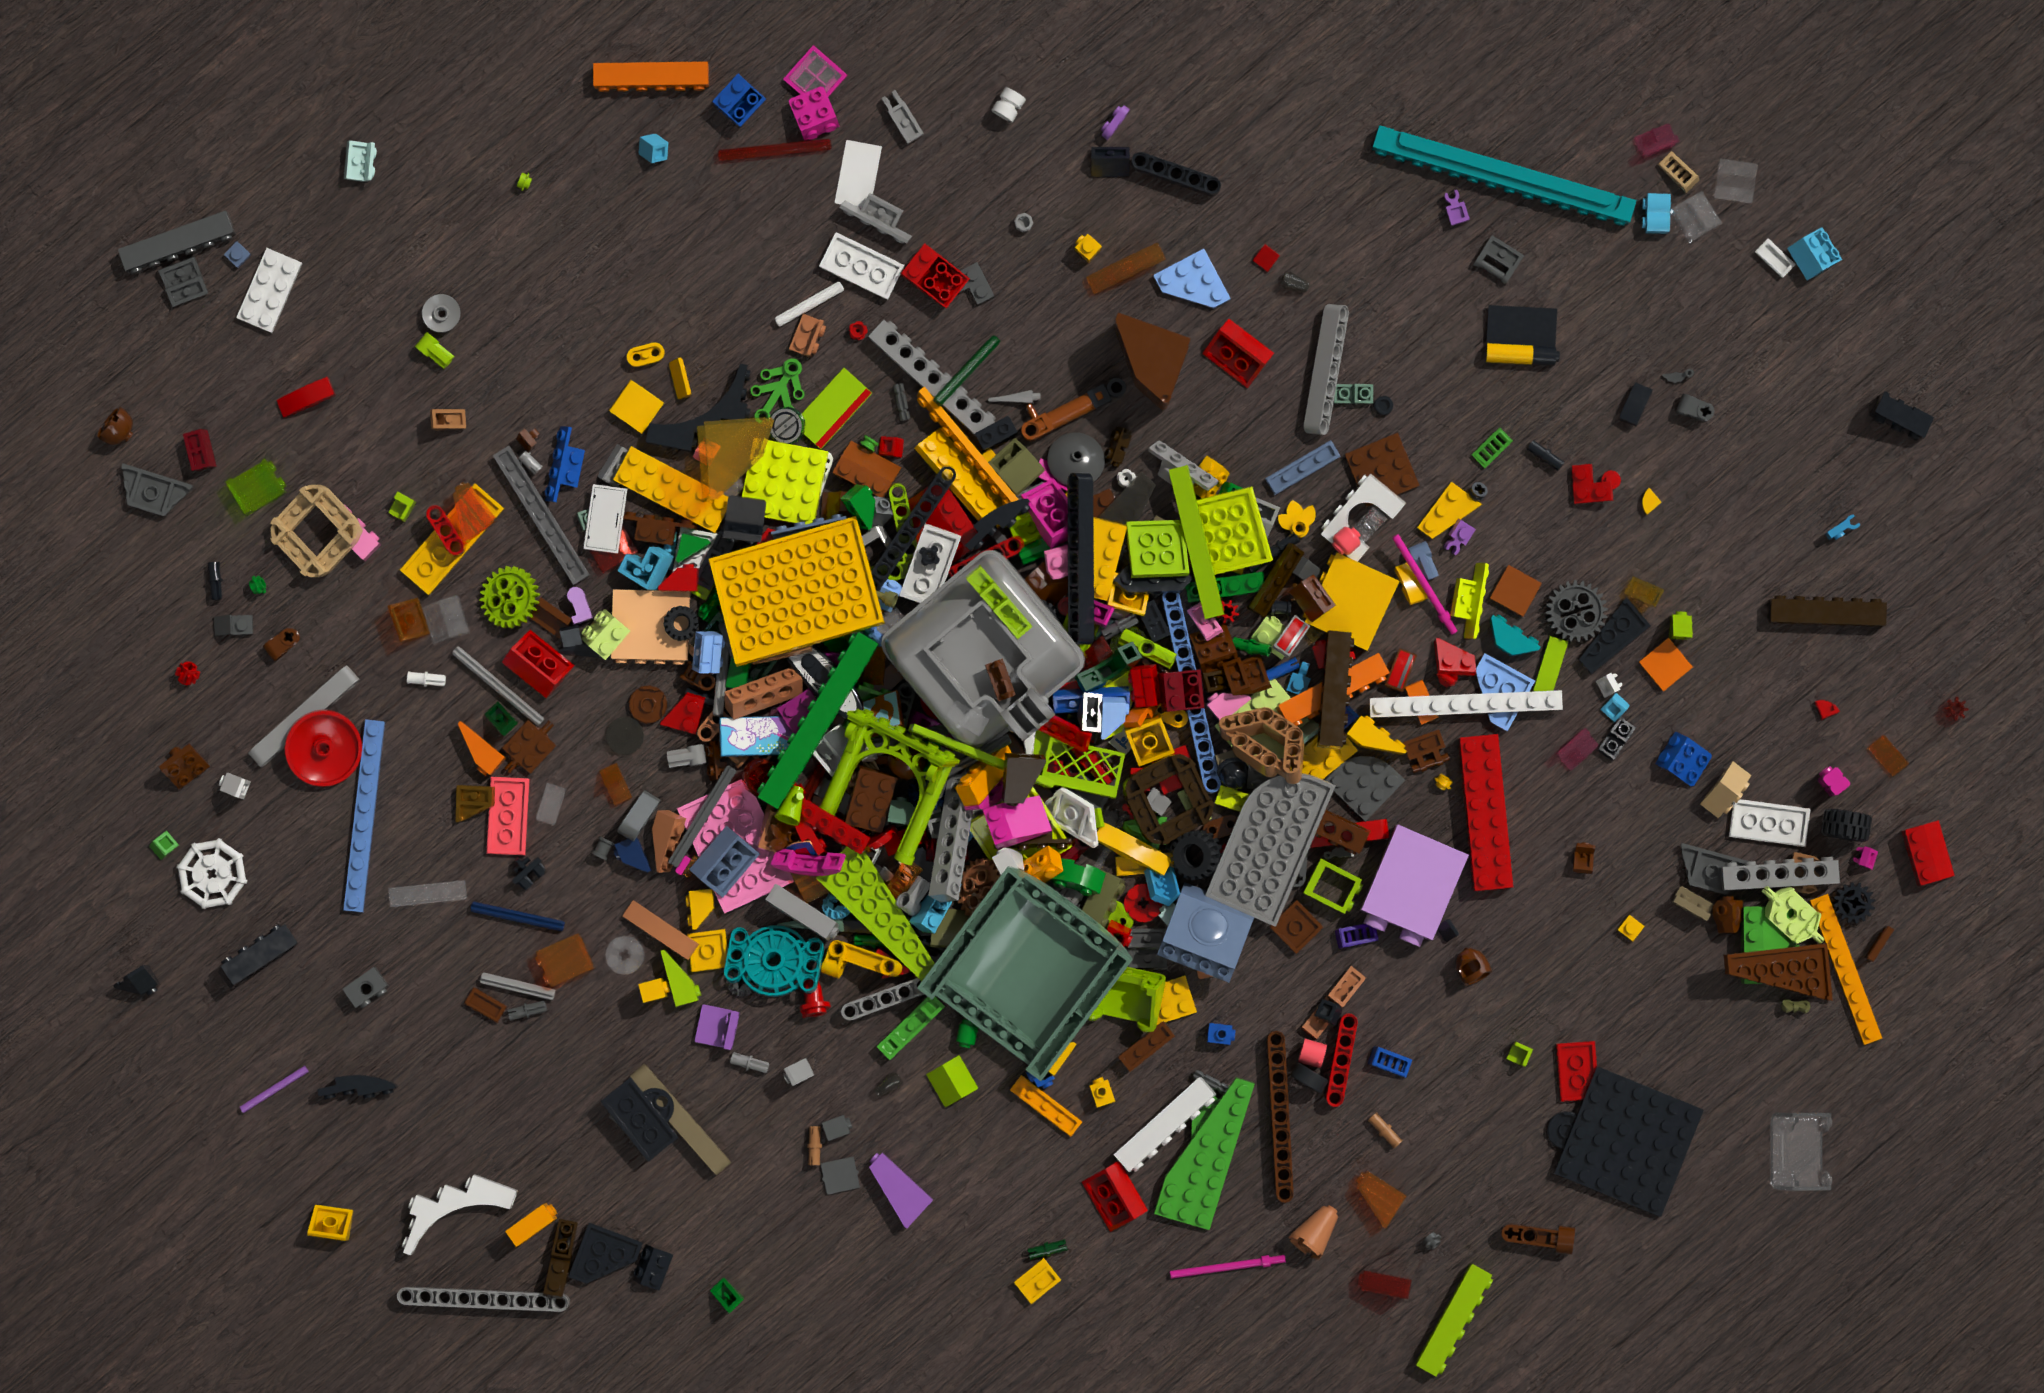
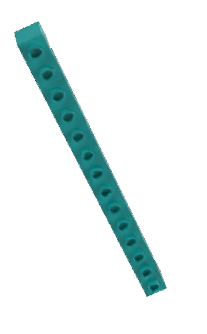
[1372,125,1637,226]

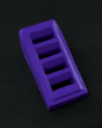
[1335,924,1378,949]

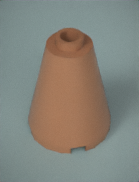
[1288,1205,1338,1260]

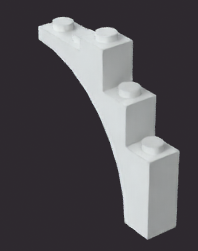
[402,1174,518,1255]

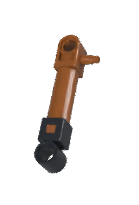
[1021,378,1126,441]

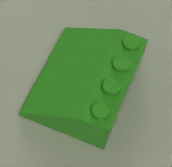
[1741,907,1799,984]

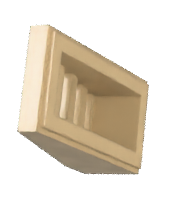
[1658,151,1699,193]

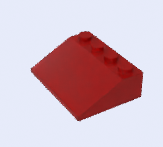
[896,485,978,565]

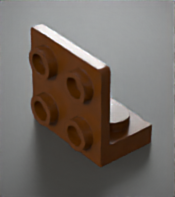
[1190,623,1238,673]

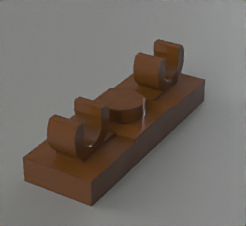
[1118,1021,1175,1072]

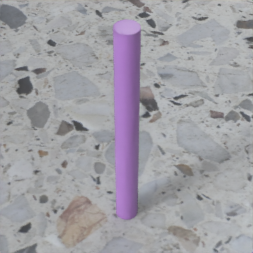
[240,1066,309,1113]

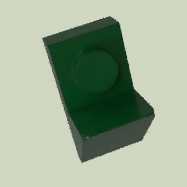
[484,701,518,736]

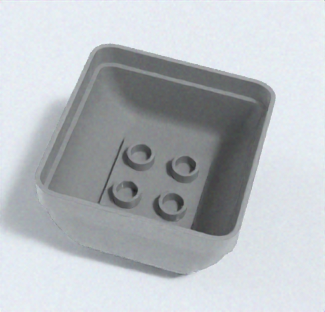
[881,550,1085,749]

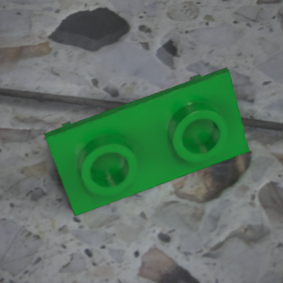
[697,588,721,624]

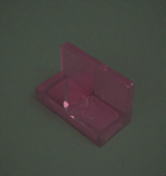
[1634,123,1680,159]
[1556,728,1599,770]

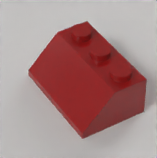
[1202,319,1274,388]
[502,630,575,698]
[1901,820,1955,886]
[1082,1161,1148,1232]

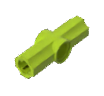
[1118,628,1177,669]

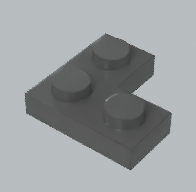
[958,262,995,305]

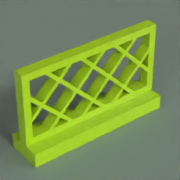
[1042,737,1125,799]

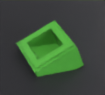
[149,831,179,860]

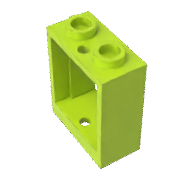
[1303,859,1363,914]

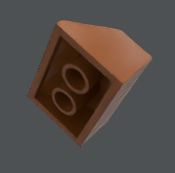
[832,441,902,498]

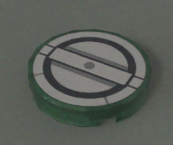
[768,407,806,444]

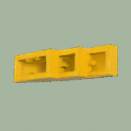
[1097,823,1171,876]

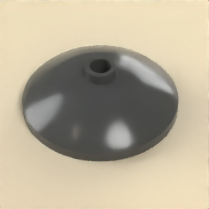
[1047,432,1105,486]

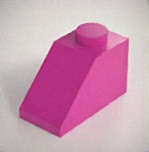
[1094,600,1115,628]

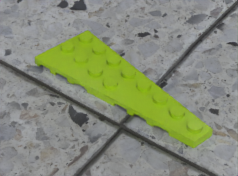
[816,847,935,981]

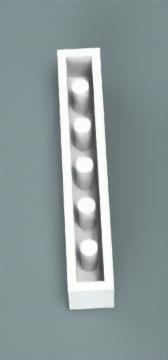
[1114,1077,1217,1172]

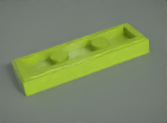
[1533,636,1568,692]

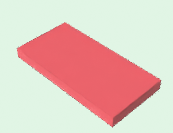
[487,777,530,855]

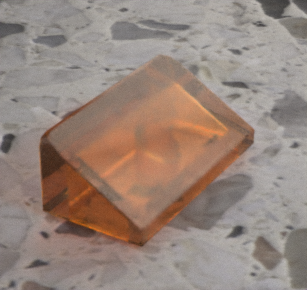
[1868,735,1909,777]

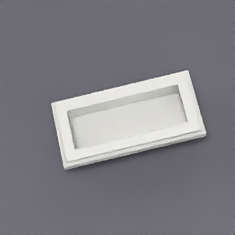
[1755,239,1796,278]

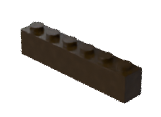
[1769,595,1887,627]
[1317,630,1354,749]

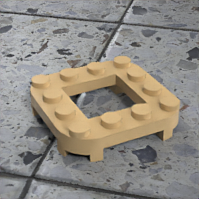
[270,484,363,577]

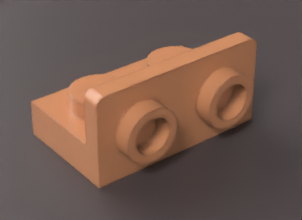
[789,314,826,358]

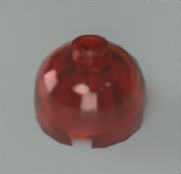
[742,758,777,797]

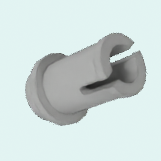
[518,451,543,475]

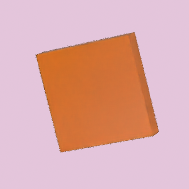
[1639,638,1693,691]

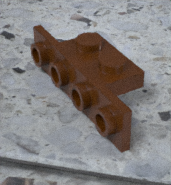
[623,511,697,546]

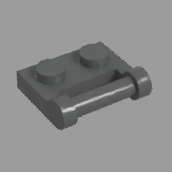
[1473,235,1524,285]

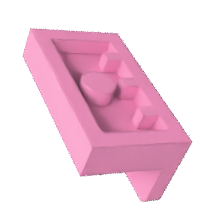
[1044,545,1068,579]

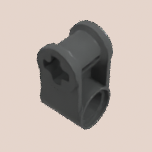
[1676,394,1714,421]

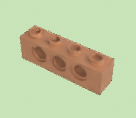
[724,667,803,720]

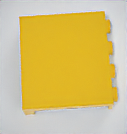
[1303,552,1399,651]

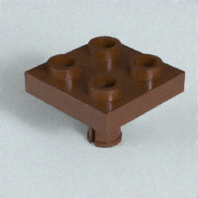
[159,743,210,790]

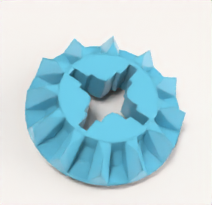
[822,893,850,919]

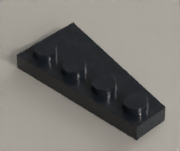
[1579,597,1651,675]

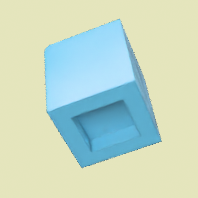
[639,134,669,163]

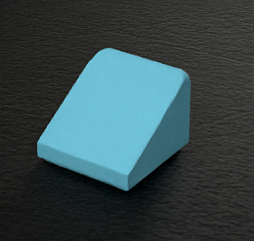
[1600,693,1630,723]

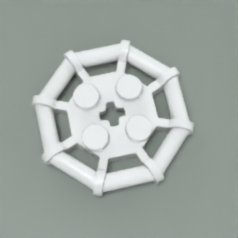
[176,838,247,910]

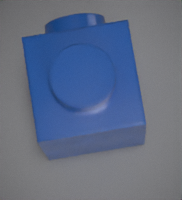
[1207,1023,1236,1045]

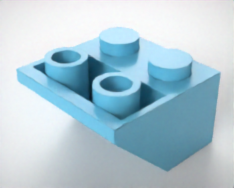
[1787,228,1842,280]

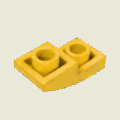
[1394,563,1428,605]

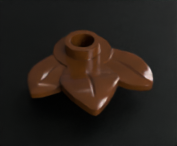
[768,822,799,850]

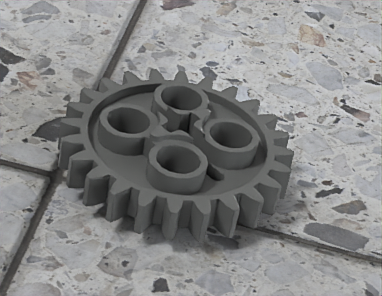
[1545,580,1608,643]

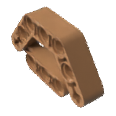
[1219,707,1304,784]

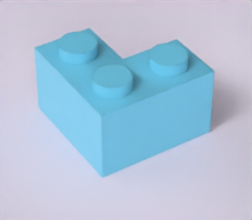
[618,547,675,590]

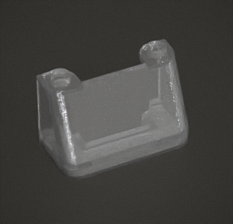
[1771,1112,1832,1191]

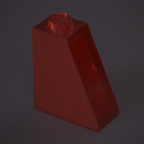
[1358,1270,1411,1299]

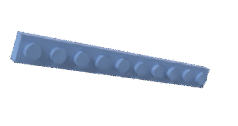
[344,719,385,912]

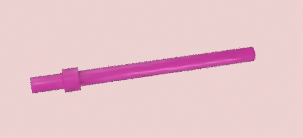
[1392,534,1458,635]
[1170,1255,1286,1279]

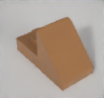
[430,409,466,431]

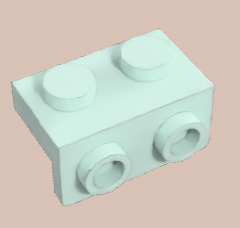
[344,140,377,182]

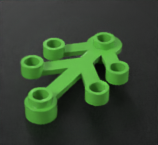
[750,358,805,425]

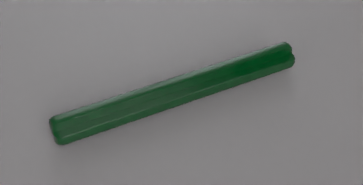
[933,335,1000,406]

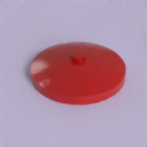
[284,710,362,786]

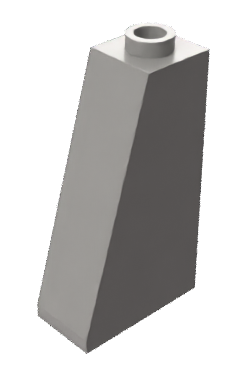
[765,884,839,941]

